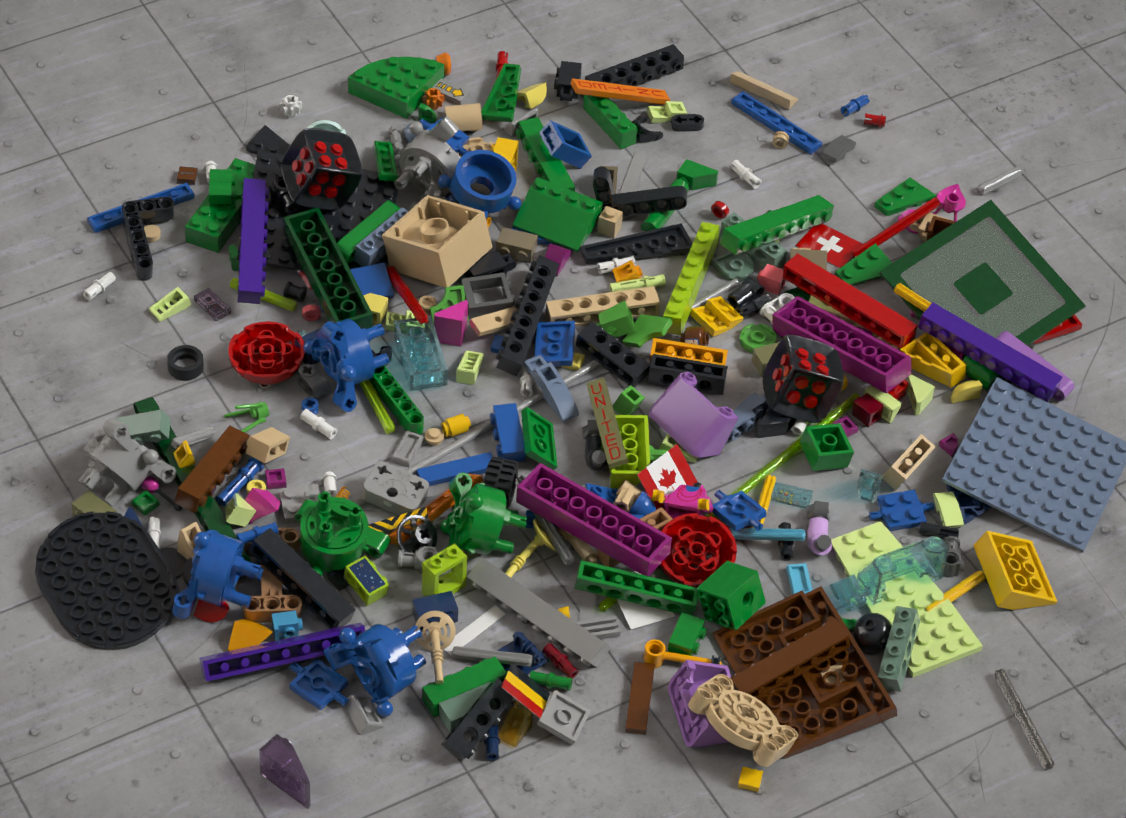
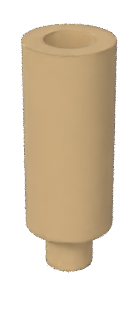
[568,534,598,564]

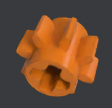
[423,88,444,110]

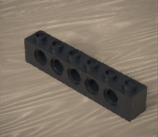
[585,44,684,86]

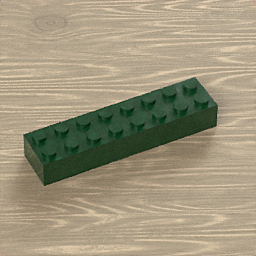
[284,207,373,329]

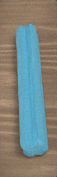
[729,528,806,541]

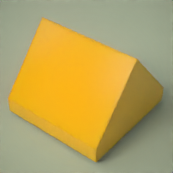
[173,440,196,468]

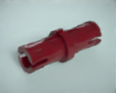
[542,643,579,679]

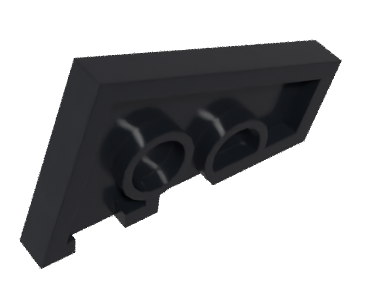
[246,125,290,155]

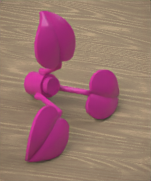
[898,184,966,234]

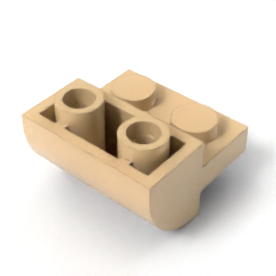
[445,103,483,132]

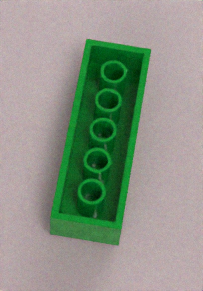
[185,158,255,253]

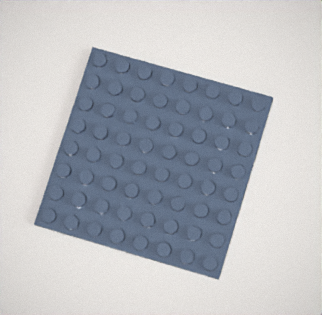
[941,377,1126,553]

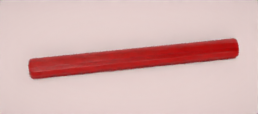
[851,197,941,258]
[386,266,428,325]

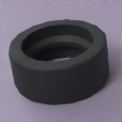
[167,345,204,381]

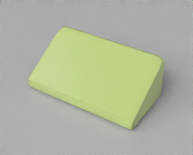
[864,385,901,423]

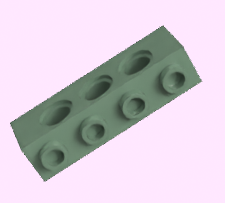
[720,213,787,268]
[878,606,920,692]

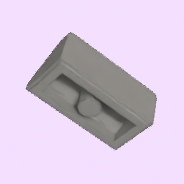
[504,107,538,137]
[345,694,384,735]

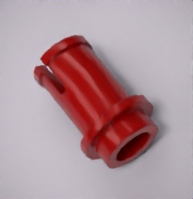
[864,113,886,128]

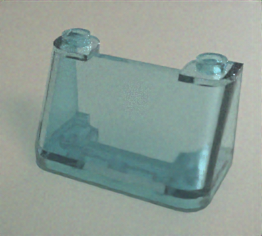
[857,536,949,605]

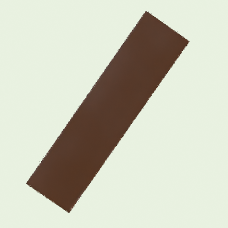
[625,662,655,735]

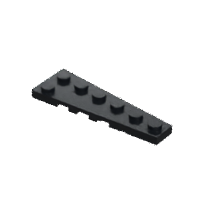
[580,223,693,264]

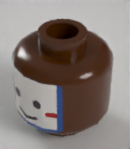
[680,326,709,346]

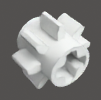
[280,95,302,117]

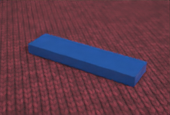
[416,452,493,486]

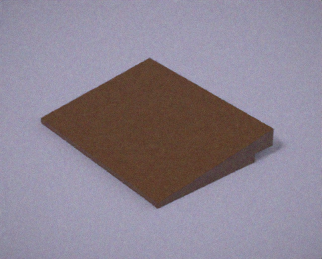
[712,586,898,759]

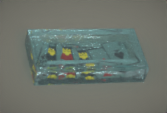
[771,482,813,509]

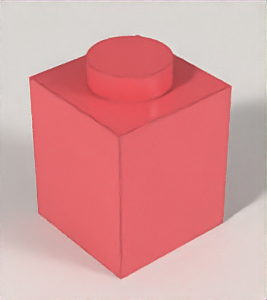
[757,264,786,295]

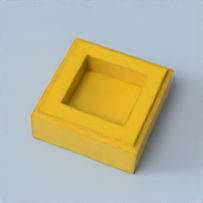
[738,767,763,792]

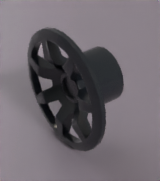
[397,515,437,553]

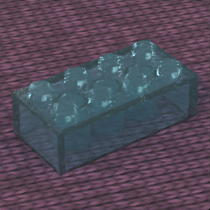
[394,316,448,391]

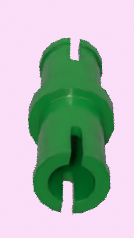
[530,671,573,691]

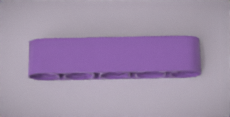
[996,331,1075,401]

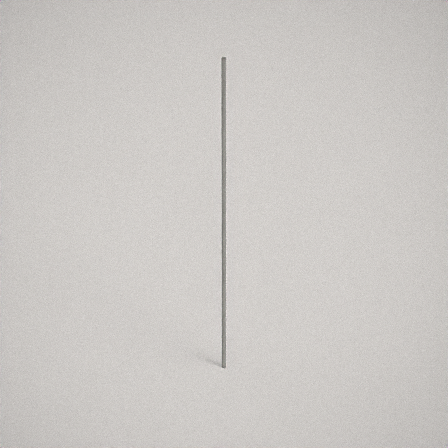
[299,278,739,536]

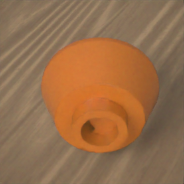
[435,52,451,76]

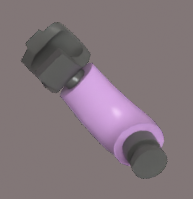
[806,501,832,556]

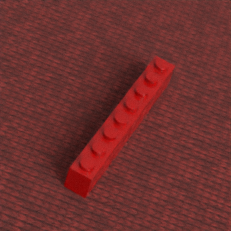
[782,253,918,349]

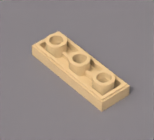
[469,307,518,337]

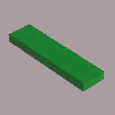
[373,141,398,182]

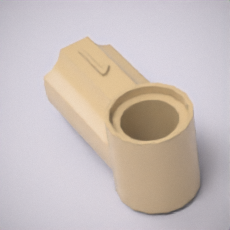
[613,480,642,512]

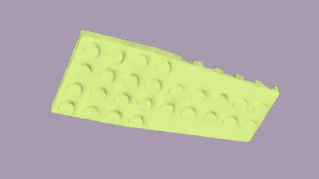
[831,522,983,678]

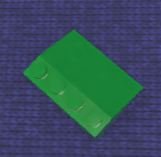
[512,177,602,253]

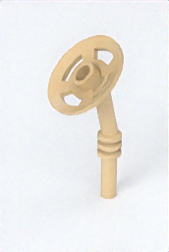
[415,611,456,685]

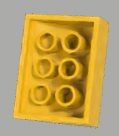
[973,531,1057,610]

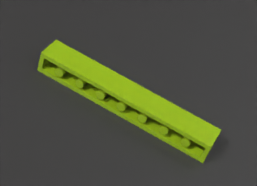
[663,222,719,335]

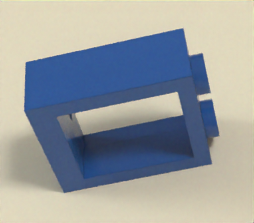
[539,120,592,169]

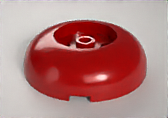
[228,321,305,385]
[660,513,737,588]

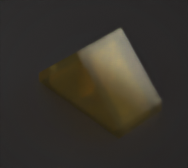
[498,700,533,747]

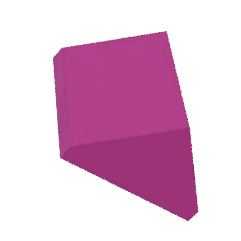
[434,300,468,347]

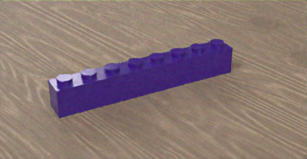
[237,178,269,304]
[918,302,1063,402]
[199,623,366,681]

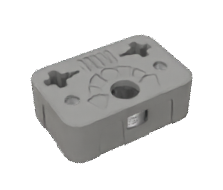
[362,461,429,515]

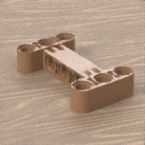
[242,528,302,623]

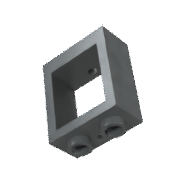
[461,273,515,319]

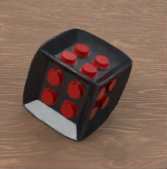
[281,128,362,210]
[762,335,844,423]

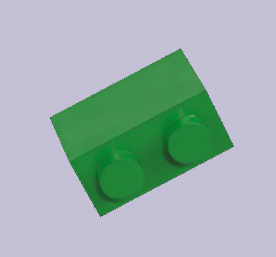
[668,612,707,656]

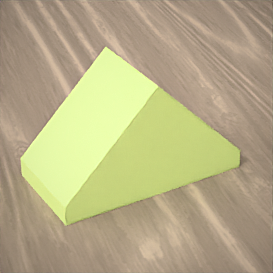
[907,375,935,416]
[225,493,256,527]

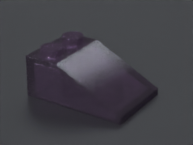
[259,734,311,809]

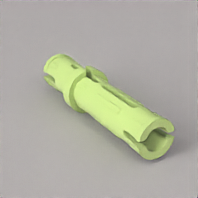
[609,274,666,292]

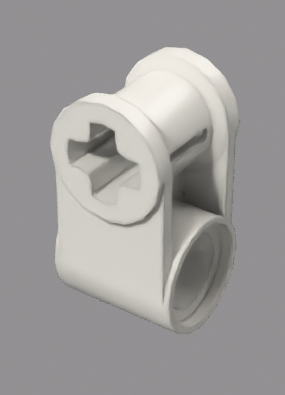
[760,293,794,325]

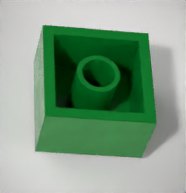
[800,423,854,471]

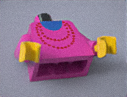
[651,482,713,519]

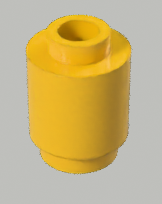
[441,413,471,437]

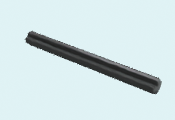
[515,475,574,565]

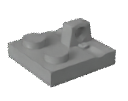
[279,484,320,524]
[537,690,591,745]

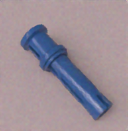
[216,457,264,506]

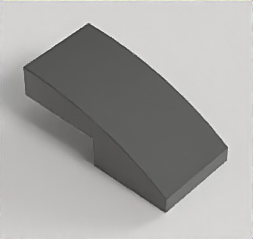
[821,135,856,162]

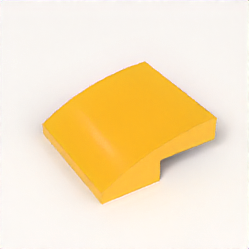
[690,296,744,337]

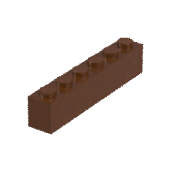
[174,425,250,513]
[730,618,851,699]

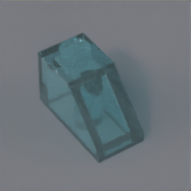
[856,468,884,503]

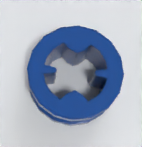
[301,397,319,415]

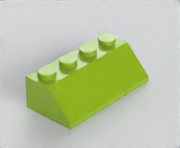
[609,415,650,489]

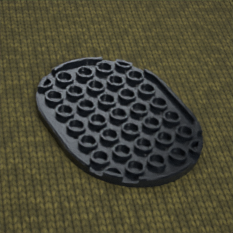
[35,511,177,650]

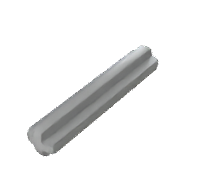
[978,167,1022,195]
[171,426,216,449]

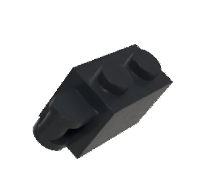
[554,61,582,102]
[464,251,517,278]

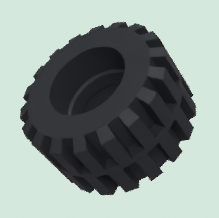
[483,456,518,508]

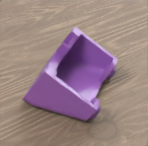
[648,372,739,458]
[668,660,731,748]

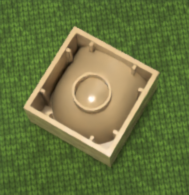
[382,195,492,287]

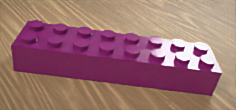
[772,296,911,394]
[516,463,672,576]

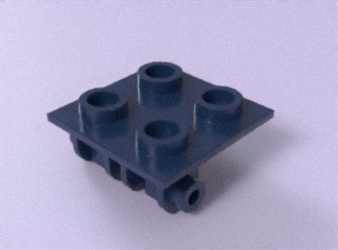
[497,631,549,675]

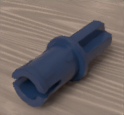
[484,724,500,761]

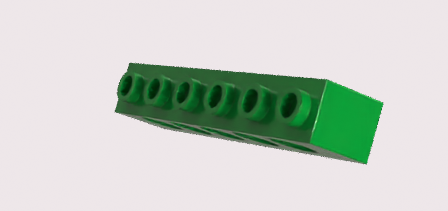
[574,560,698,615]

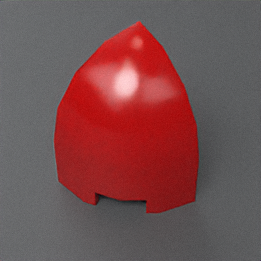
[194,600,230,623]

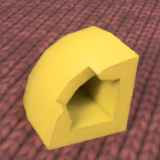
[517,83,547,109]
[951,380,983,403]

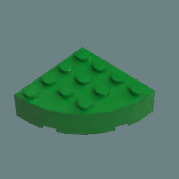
[348,57,444,119]

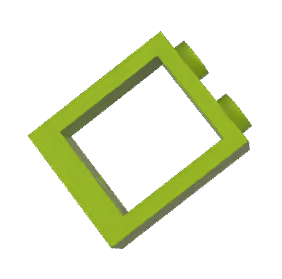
[422,543,467,597]

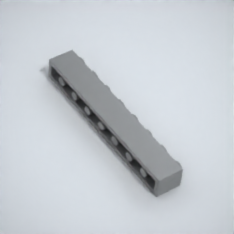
[467,557,611,667]

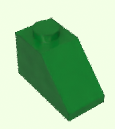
[676,159,718,191]

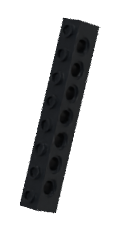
[496,255,559,377]

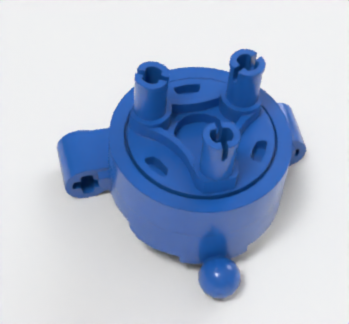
[303,319,389,412]
[173,530,264,619]
[323,624,426,717]

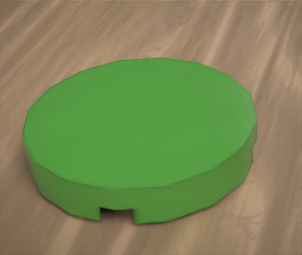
[739,323,777,354]

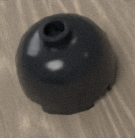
[853,613,892,654]

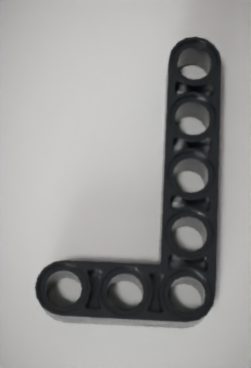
[593,166,688,217]
[122,197,174,281]

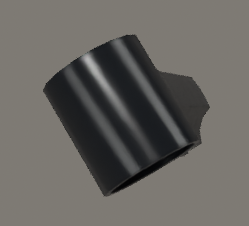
[727,277,765,309]

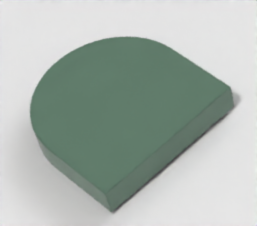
[711,251,754,282]

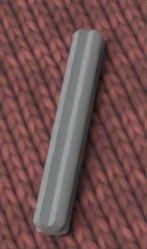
[452,646,532,667]

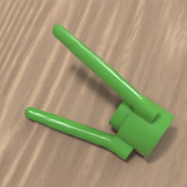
[224,402,269,433]

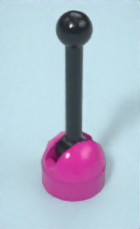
[142,476,182,511]

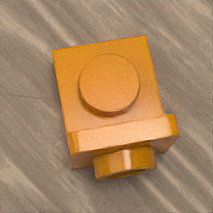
[612,260,643,282]

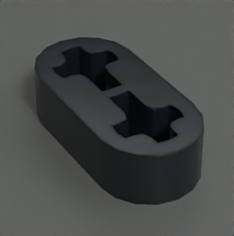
[671,114,704,132]

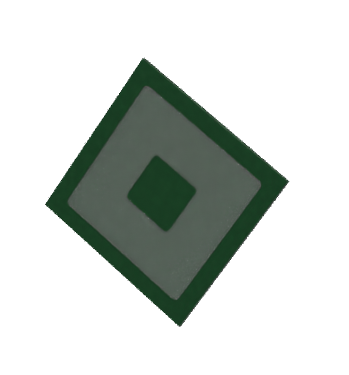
[879,200,1086,380]

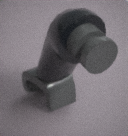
[582,420,608,472]

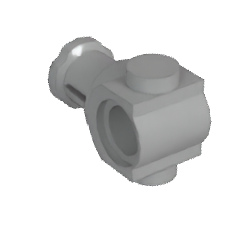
[398,546,437,574]

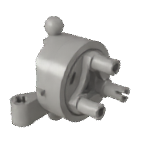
[394,116,461,200]
[77,418,176,507]

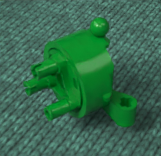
[440,472,527,558]
[295,491,391,576]

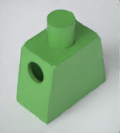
[596,301,636,337]

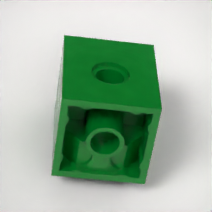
[696,561,766,631]

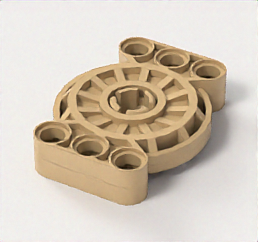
[688,674,798,767]

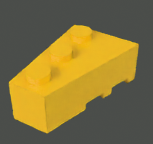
[900,332,966,388]

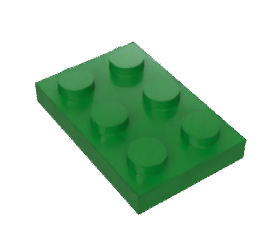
[521,407,558,470]

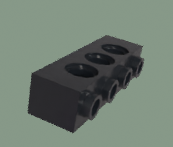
[575,322,650,388]
[648,354,728,395]
[441,678,514,761]

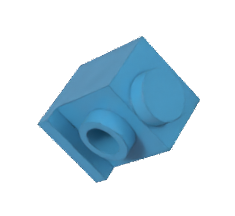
[272,610,303,641]

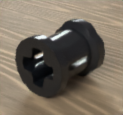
[283,281,307,303]

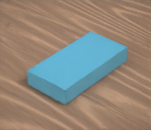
[786,563,813,595]

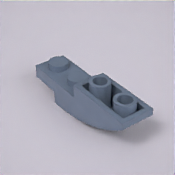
[524,355,579,422]
[725,392,769,444]

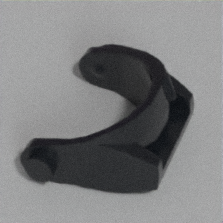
[632,115,663,142]

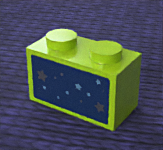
[344,556,389,606]

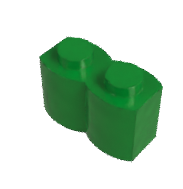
[209,169,236,204]

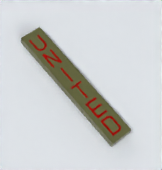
[586,377,628,469]

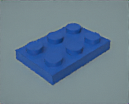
[535,321,575,367]

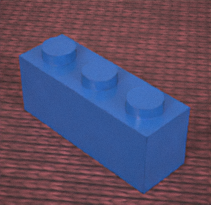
[489,403,526,462]

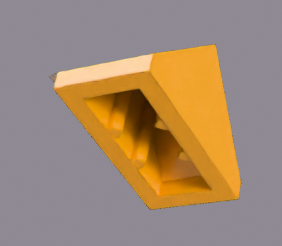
[228,619,273,651]

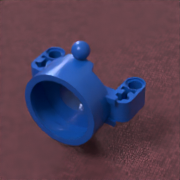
[438,150,521,219]

